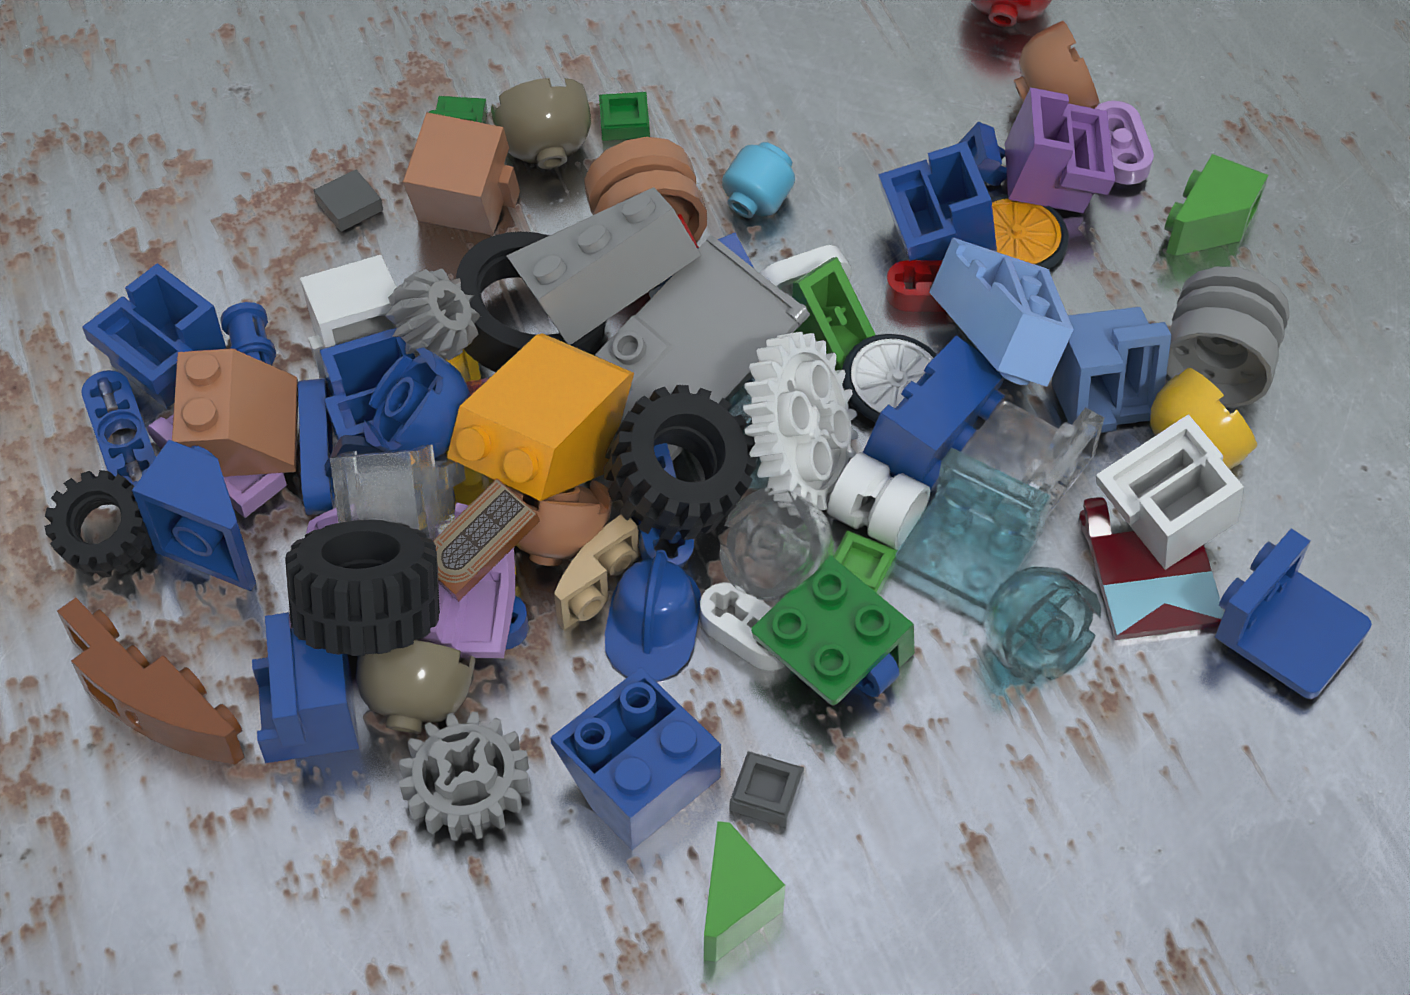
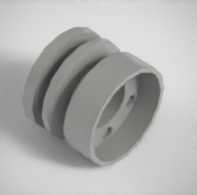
[1166,266,1290,408]

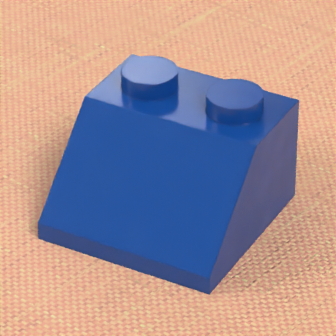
[132,440,256,591]

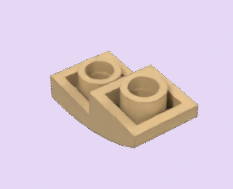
[554,514,639,630]

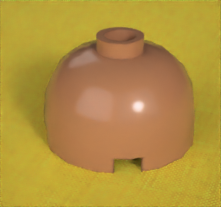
[1013,21,1100,109]
[504,479,612,566]

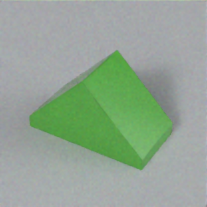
[792,257,876,371]
[704,821,786,962]

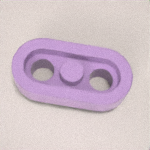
[1095,101,1154,185]

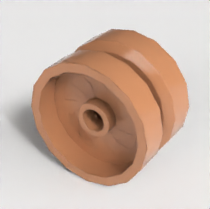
[584,137,707,243]

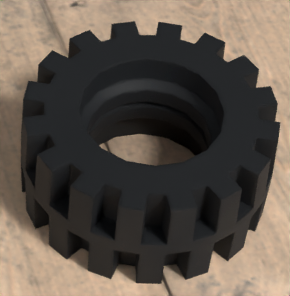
[45,470,152,578]

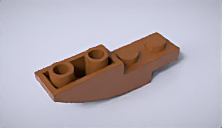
[57,598,245,765]

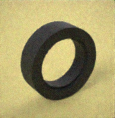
[455,231,607,372]

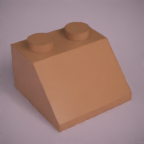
[172,349,298,477]

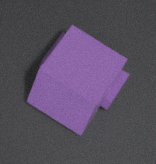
[1005,87,1115,213]

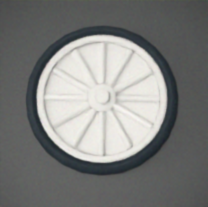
[842,334,937,423]

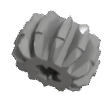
[385,269,480,360]

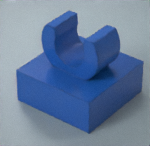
[958,122,1007,186]

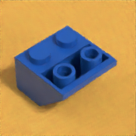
[550,667,721,850]

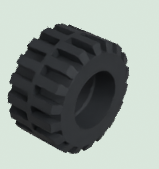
[604,385,757,540]
[285,520,440,656]

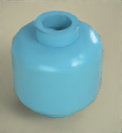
[722,142,795,218]

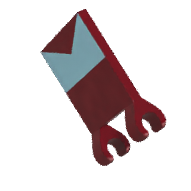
[1078,497,1224,640]

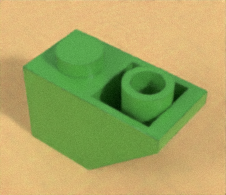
[1164,154,1268,256]

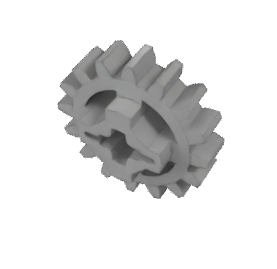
[399,712,530,840]

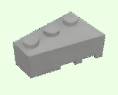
[507,187,701,345]

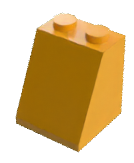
[447,333,634,501]

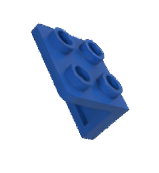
[1215,528,1372,699]

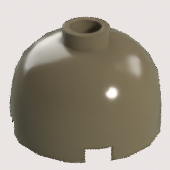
[491,78,591,169]
[356,640,476,734]

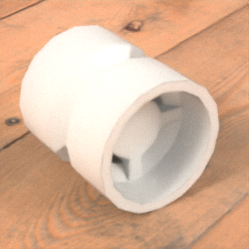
[827,452,930,550]

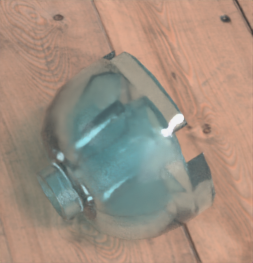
[984,566,1102,684]

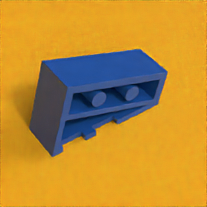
[863,336,1005,492]

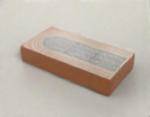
[433,479,540,602]

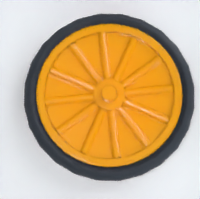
[991,194,1069,269]

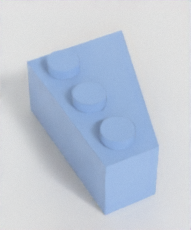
[929,238,1074,387]

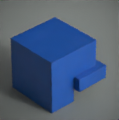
[878,141,997,261]
[82,263,227,409]
[320,328,416,441]
[252,612,359,764]

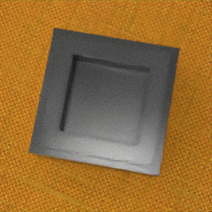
[313,169,383,232]
[729,751,804,828]

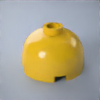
[1150,368,1257,470]

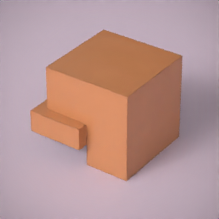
[403,112,520,236]

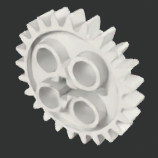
[743,332,858,512]

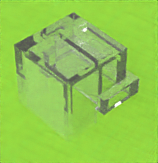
[330,444,466,540]

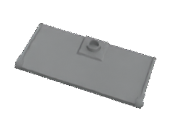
[579,235,810,523]

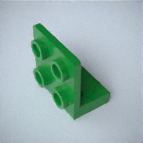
[751,554,915,705]

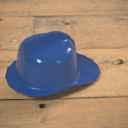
[605,552,701,682]

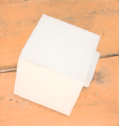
[300,255,419,379]
[1096,414,1244,570]

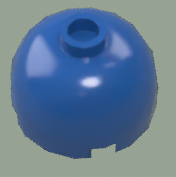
[363,347,471,462]

